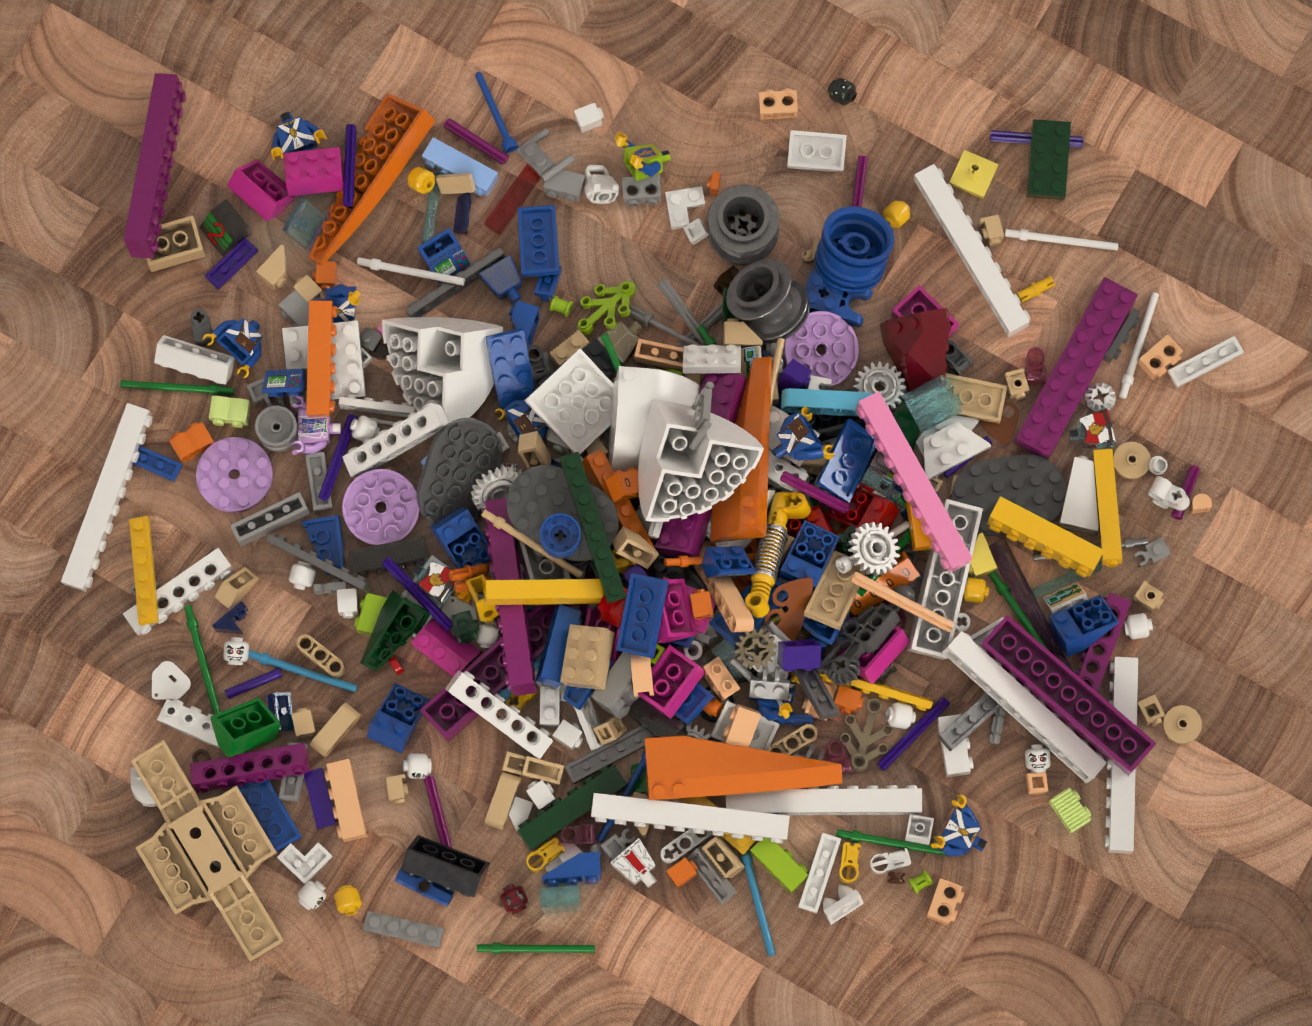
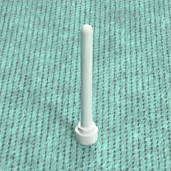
[836,521,909,574]

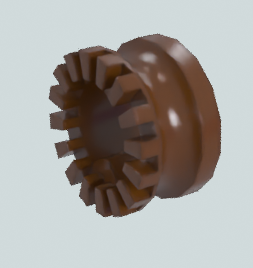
[192,749,211,763]
[887,872,905,884]

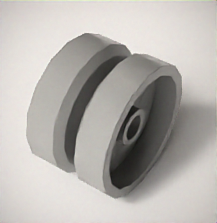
[255,405,298,453]

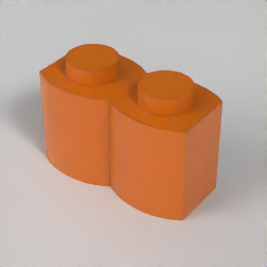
[169,422,214,463]

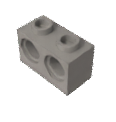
[622,175,661,207]

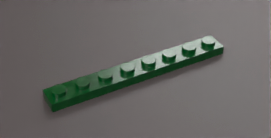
[559,452,626,604]

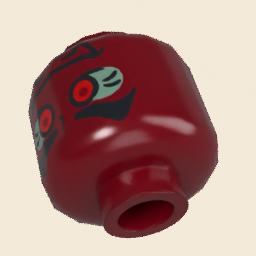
[500,884,529,914]

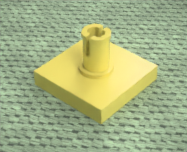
[949,150,999,199]

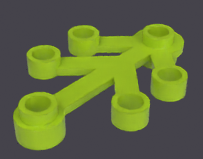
[577,281,636,336]

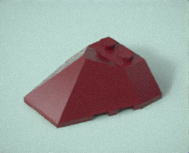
[880,308,951,395]

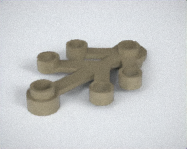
[839,698,894,772]

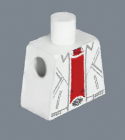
[610,838,657,888]

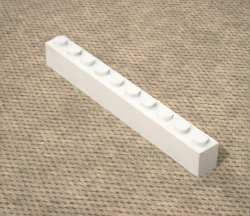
[914,164,1030,338]
[61,403,153,592]
[942,631,1107,784]
[1105,657,1138,854]
[726,785,922,815]
[591,793,790,843]

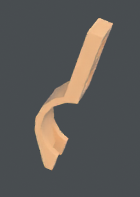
[631,654,654,697]

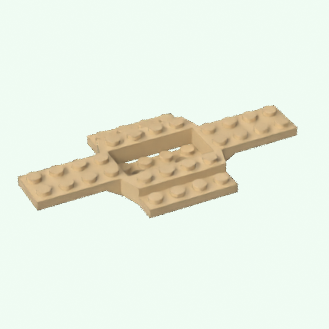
[131,740,284,962]

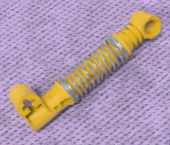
[745,492,811,618]

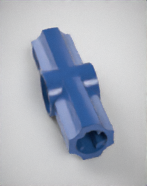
[394,866,455,907]

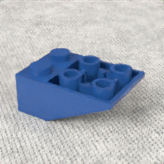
[430,506,491,569]
[778,520,840,593]
[1049,594,1119,657]
[367,683,430,754]
[542,852,602,887]

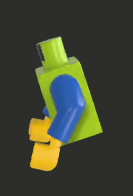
[615,132,671,181]

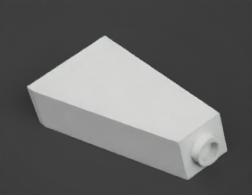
[1059,456,1099,535]

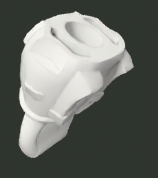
[584,165,619,204]

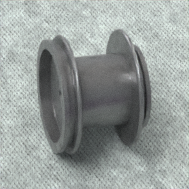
[707,184,780,265]
[726,259,810,343]

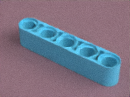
[781,388,873,416]

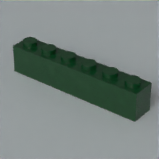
[517,765,627,851]

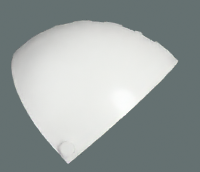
[382,317,503,423]
[609,366,701,472]
[638,399,764,522]

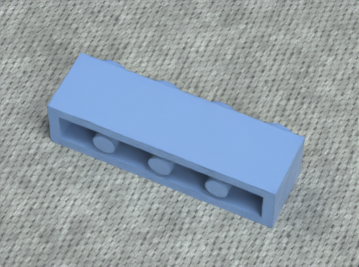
[422,137,499,197]

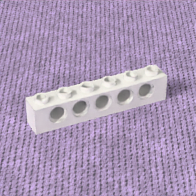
[342,403,449,477]
[123,548,234,636]
[445,670,553,759]

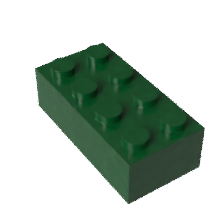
[1026,119,1071,200]

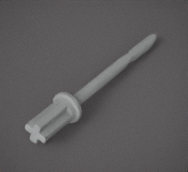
[629,305,703,346]

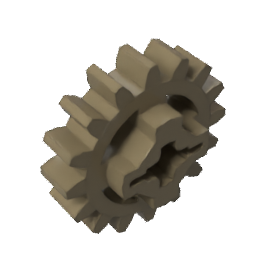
[734,627,777,670]

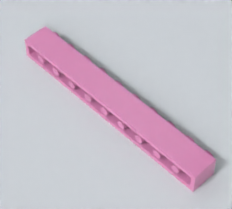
[856,391,973,573]

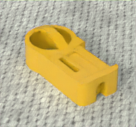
[526,838,565,872]
[839,842,861,884]

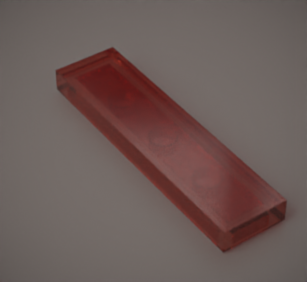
[484,164,541,235]

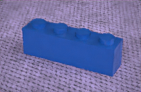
[535,604,582,688]

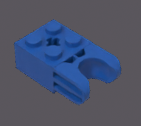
[805,269,873,327]

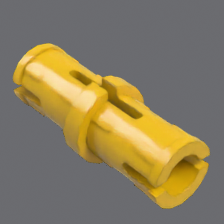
[1016,275,1055,303]

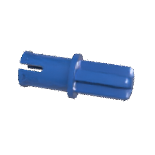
[774,712,813,727]

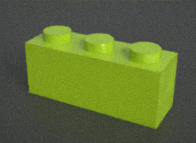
[750,838,808,894]

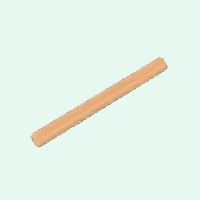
[851,572,954,632]

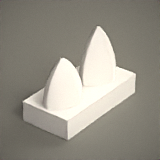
[823,884,864,925]

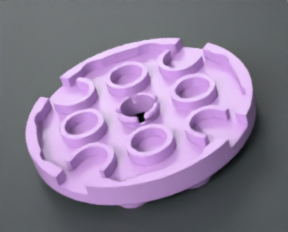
[783,311,859,386]
[196,437,273,513]
[342,469,419,546]

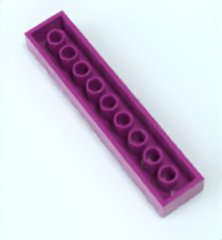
[124,73,186,259]
[1014,277,1138,460]
[655,373,747,558]
[483,498,538,696]
[420,604,588,743]
[981,615,1157,776]

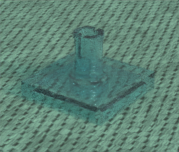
[282,198,328,250]

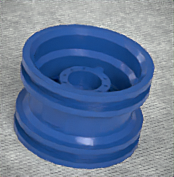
[814,206,895,292]

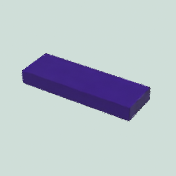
[205,237,259,290]
[304,768,336,829]

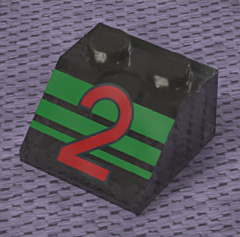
[199,199,252,256]

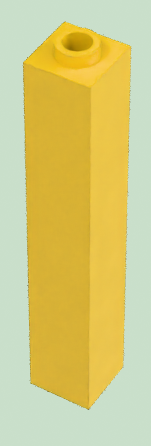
[1093,449,1122,567]
[483,579,604,605]

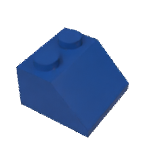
[509,300,541,348]

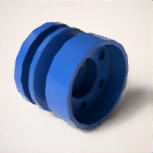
[540,513,581,558]

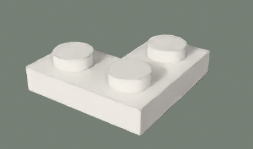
[665,186,705,230]
[277,842,333,884]

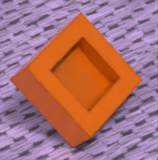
[707,171,721,196]

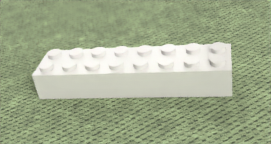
[906,499,983,660]

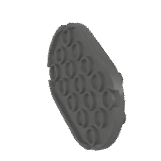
[417,418,502,524]
[951,454,1066,536]
[507,465,619,562]

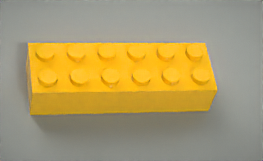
[987,496,1104,578]

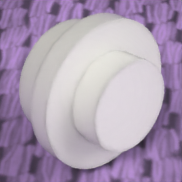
[1149,456,1168,475]

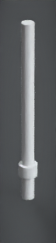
[1005,229,1118,251]
[357,257,465,286]
[1119,292,1159,399]

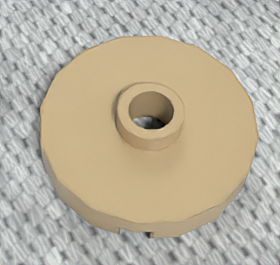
[1113,442,1151,480]
[1162,705,1202,745]

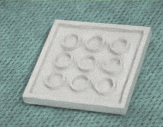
[282,320,366,404]
[524,348,613,455]

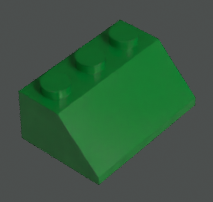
[210,697,281,758]

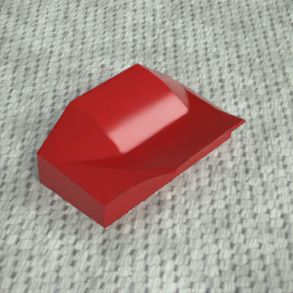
[598,587,628,627]

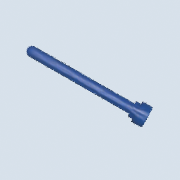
[475,72,518,153]

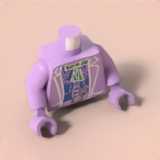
[290,396,342,455]

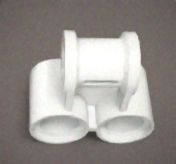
[1148,476,1190,511]

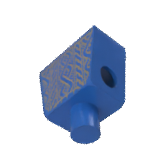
[479,255,522,304]

